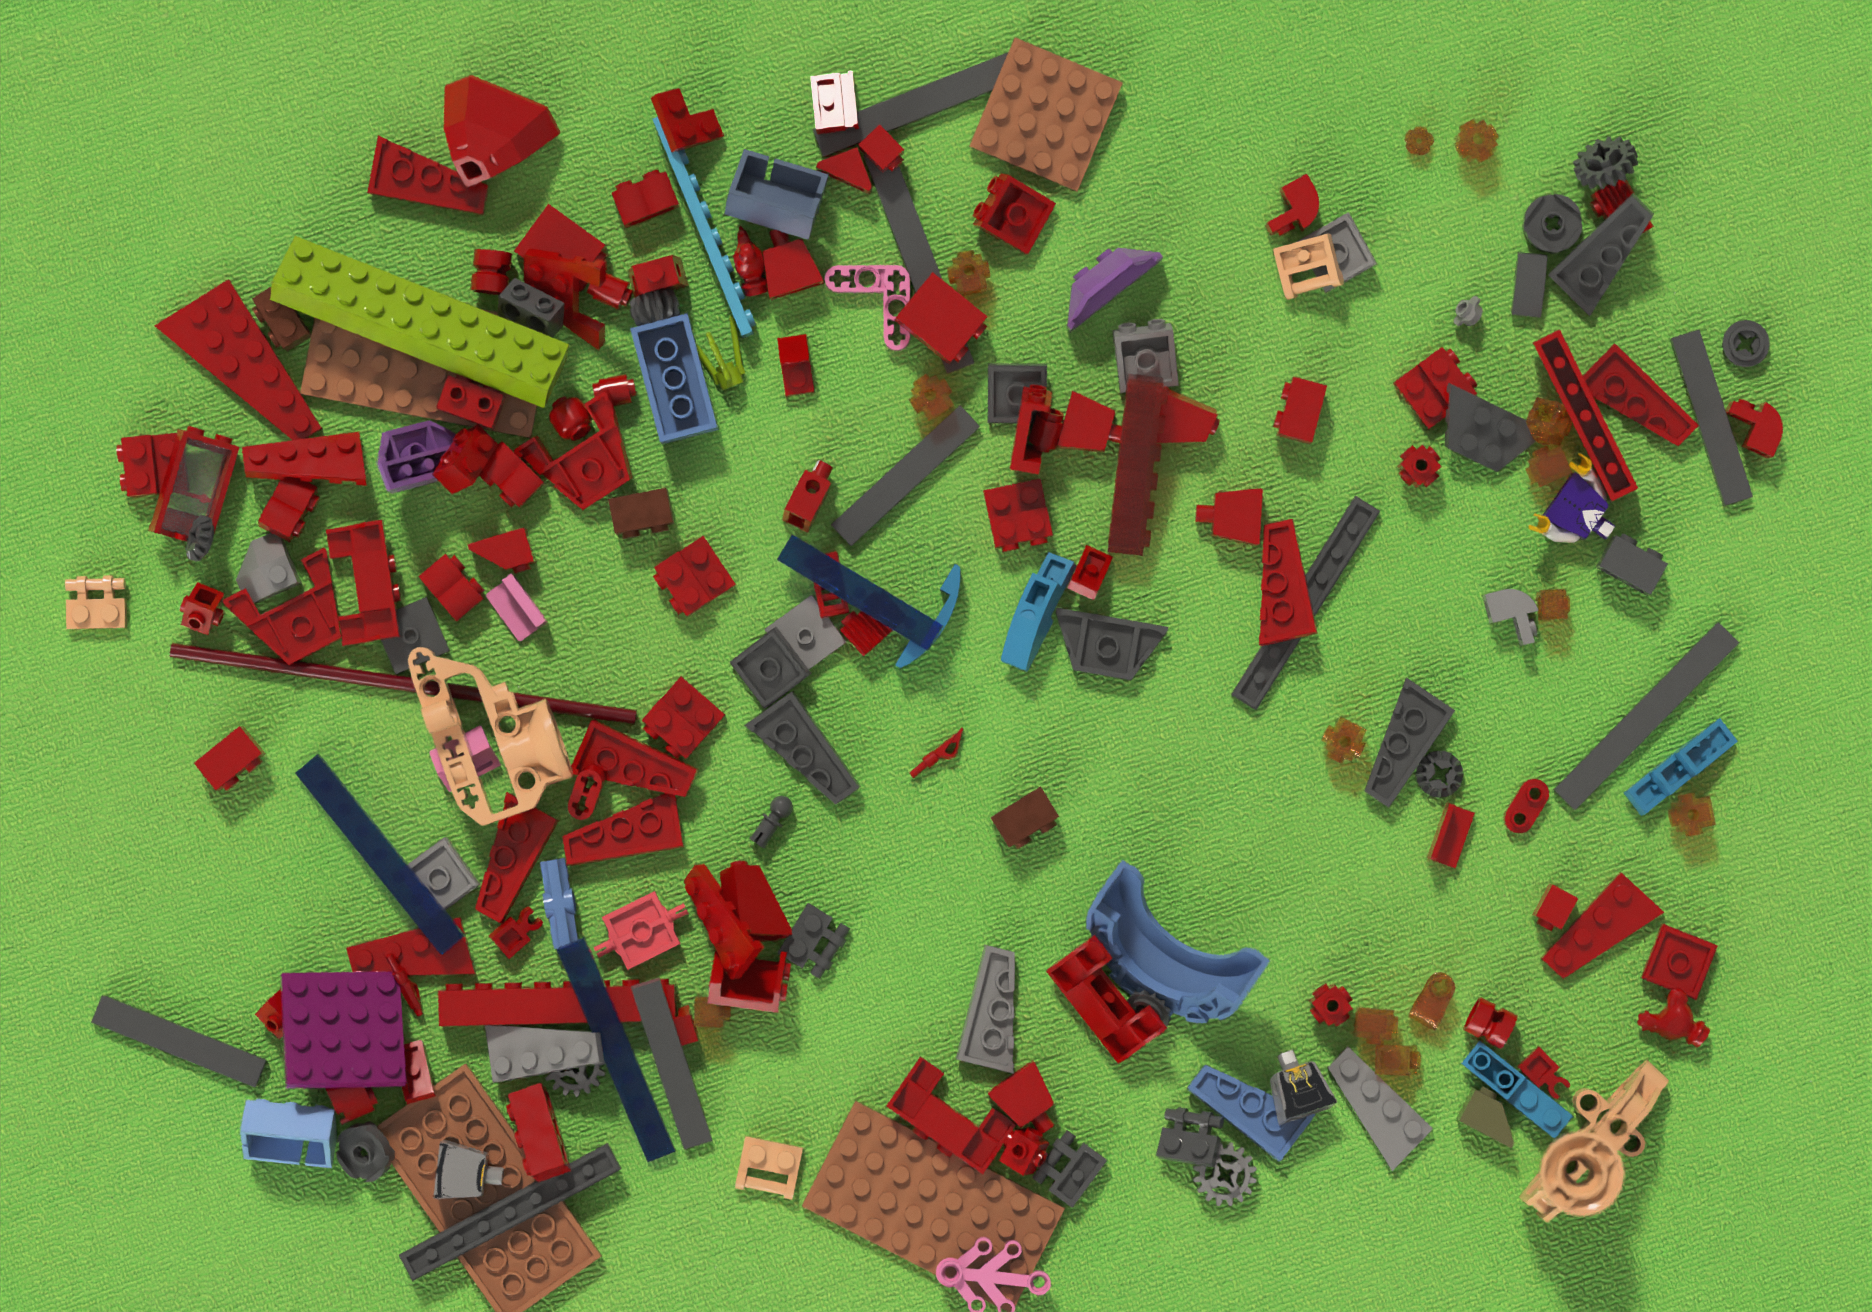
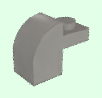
[1482,589,1538,646]

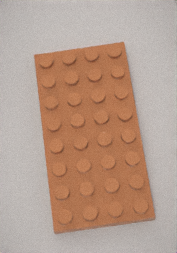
[300,309,538,438]
[377,1063,602,1312]
[802,1100,1065,1312]

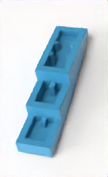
[1623,718,1738,816]

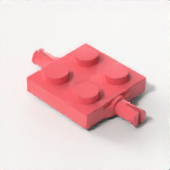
[594,891,689,970]

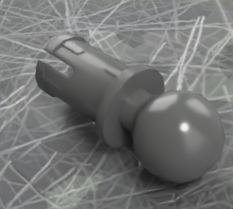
[749,795,793,849]

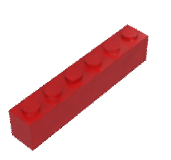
[1532,329,1638,501]

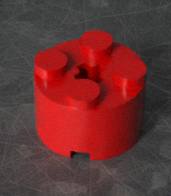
[326,1087,378,1125]

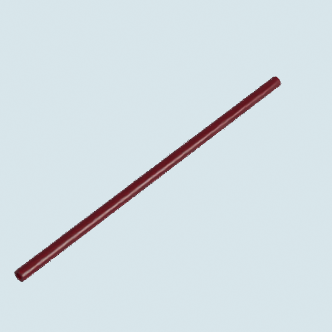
[170,643,637,725]

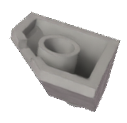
[236,533,302,604]

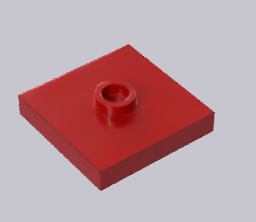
[1640,924,1718,1000]

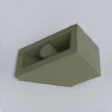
[1456,1086,1514,1148]

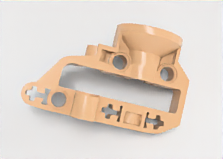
[408,647,573,825]
[1519,1060,1669,1222]

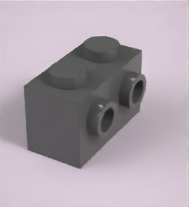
[1595,534,1668,596]

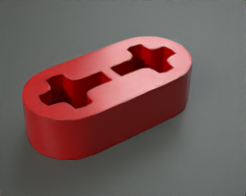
[567,765,606,820]

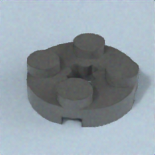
[1522,194,1582,254]
[336,1121,395,1182]

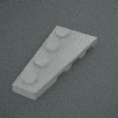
[955,945,1015,1074]
[485,1025,604,1083]
[1327,1046,1433,1171]

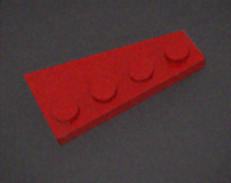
[1583,343,1699,446]
[242,431,367,486]
[571,720,699,797]
[475,792,559,924]
[562,793,684,866]
[1540,872,1664,979]
[346,917,476,975]

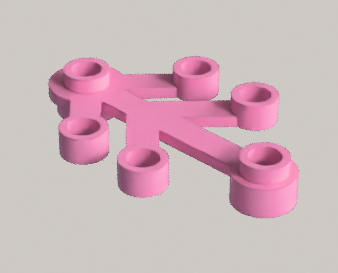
[936,1237,1051,1312]

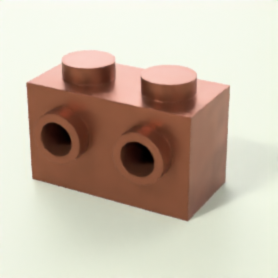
[252,287,311,351]
[608,488,674,539]
[990,786,1059,849]

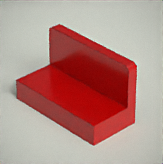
[1427,803,1475,868]

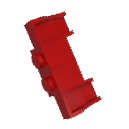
[326,520,401,646]
[1046,935,1167,1064]
[886,1056,1017,1174]

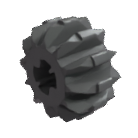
[630,289,680,326]

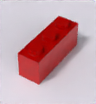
[506,1083,571,1183]

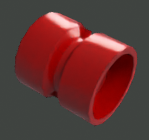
[470,249,512,295]
[1463,997,1518,1049]

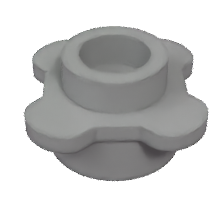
[1454,296,1483,326]

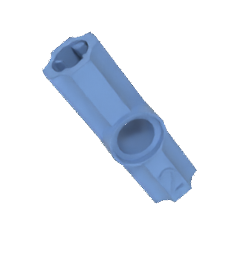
[540,858,579,949]

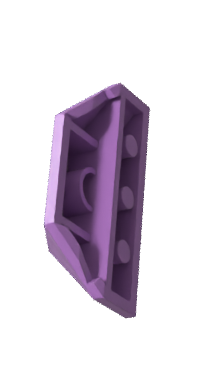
[1067,248,1163,332]
[377,420,456,494]

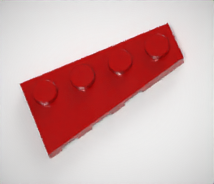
[367,135,489,215]
[1259,519,1318,647]
[683,864,764,980]

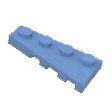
[1186,1065,1315,1162]

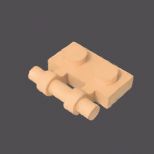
[65,575,127,629]

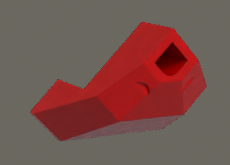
[444,75,561,187]

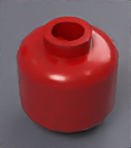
[549,396,593,441]

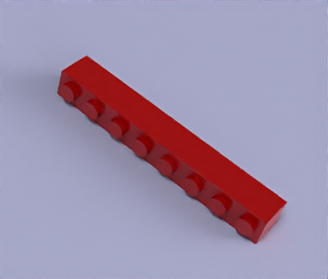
[438,978,677,1026]

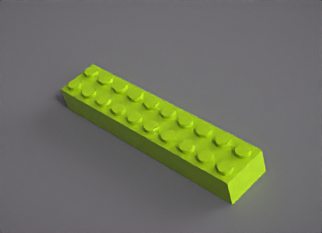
[270,236,569,408]

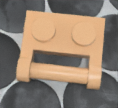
[1273,234,1344,300]
[735,1136,803,1200]

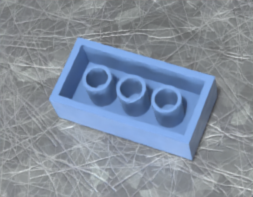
[630,313,719,445]

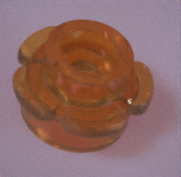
[1405,126,1434,155]

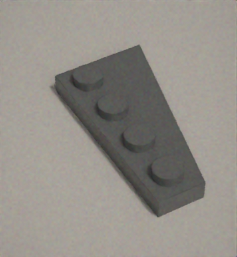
[1548,193,1654,316]
[1364,677,1455,808]
[745,691,861,804]

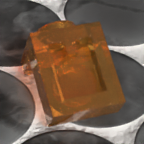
[1375,1044,1421,1076]

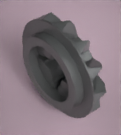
[1722,320,1770,367]
[185,515,214,562]
[1416,751,1464,798]
[1127,990,1171,1027]

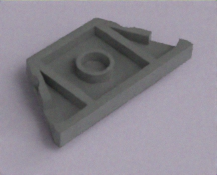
[1445,383,1547,472]
[1056,608,1168,680]

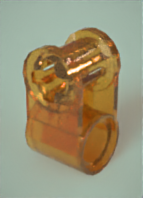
[1408,972,1455,1031]

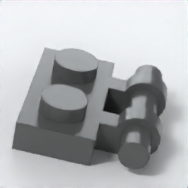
[778,903,850,979]
[1156,1107,1224,1168]
[1032,1130,1107,1208]

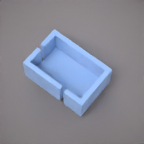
[240,1099,337,1168]

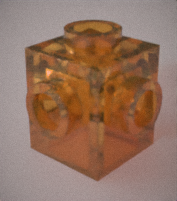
[1454,119,1499,164]
[947,250,990,296]
[909,374,954,422]
[1526,397,1572,446]
[1321,716,1367,764]
[1668,792,1716,836]

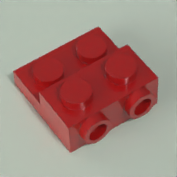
[973,173,1056,255]
[1393,346,1478,430]
[116,433,189,498]
[983,478,1053,552]
[653,536,736,617]
[642,676,725,759]

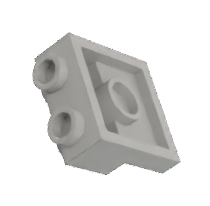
[1112,319,1179,393]

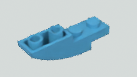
[1001,552,1077,672]
[1461,1041,1574,1139]

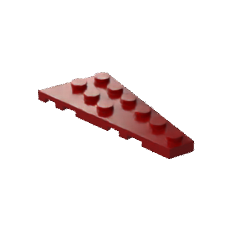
[154,279,323,440]

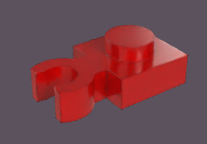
[489,906,543,959]
[1517,1046,1570,1099]

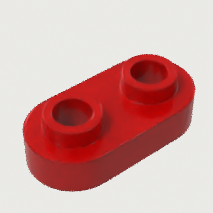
[1503,779,1549,833]

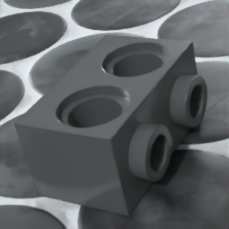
[498,278,565,338]

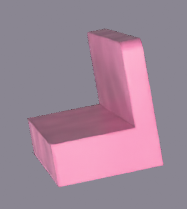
[486,574,548,641]
[429,726,501,792]

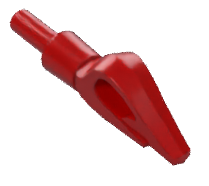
[909,727,964,778]
[386,953,423,1016]

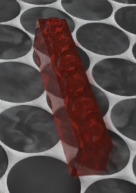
[1107,374,1169,556]

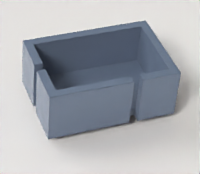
[724,149,829,240]

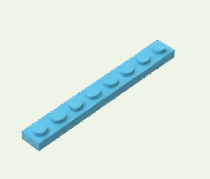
[653,117,756,338]

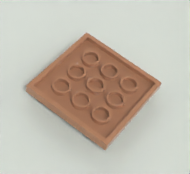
[969,37,1123,191]

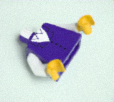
[1528,453,1615,543]

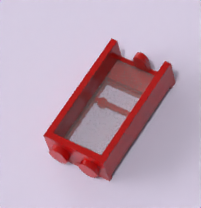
[148,426,240,542]

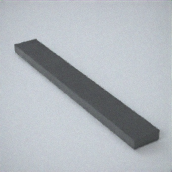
[813,43,1031,158]
[864,155,974,374]
[1231,496,1380,710]
[1553,622,1739,810]
[399,1143,622,1281]

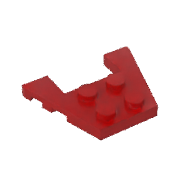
[524,248,606,350]
[513,389,633,510]
[222,547,341,666]

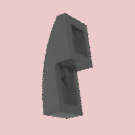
[1511,252,1547,318]

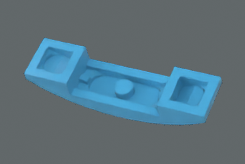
[895,564,960,669]

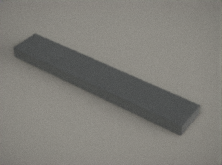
[1670,329,1753,506]
[831,405,980,546]
[631,977,712,1149]
[91,995,267,1087]

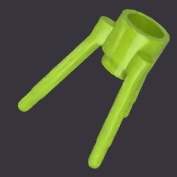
[697,315,746,390]

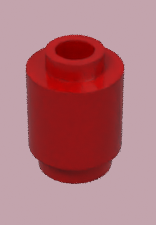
[587,273,633,310]
[592,374,637,406]
[1028,408,1064,453]

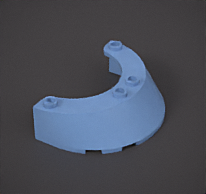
[1086,860,1270,1023]

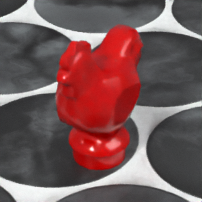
[733,226,768,296]
[1637,988,1710,1047]

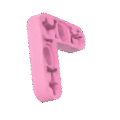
[825,265,910,351]

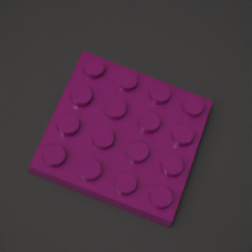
[280,972,406,1089]

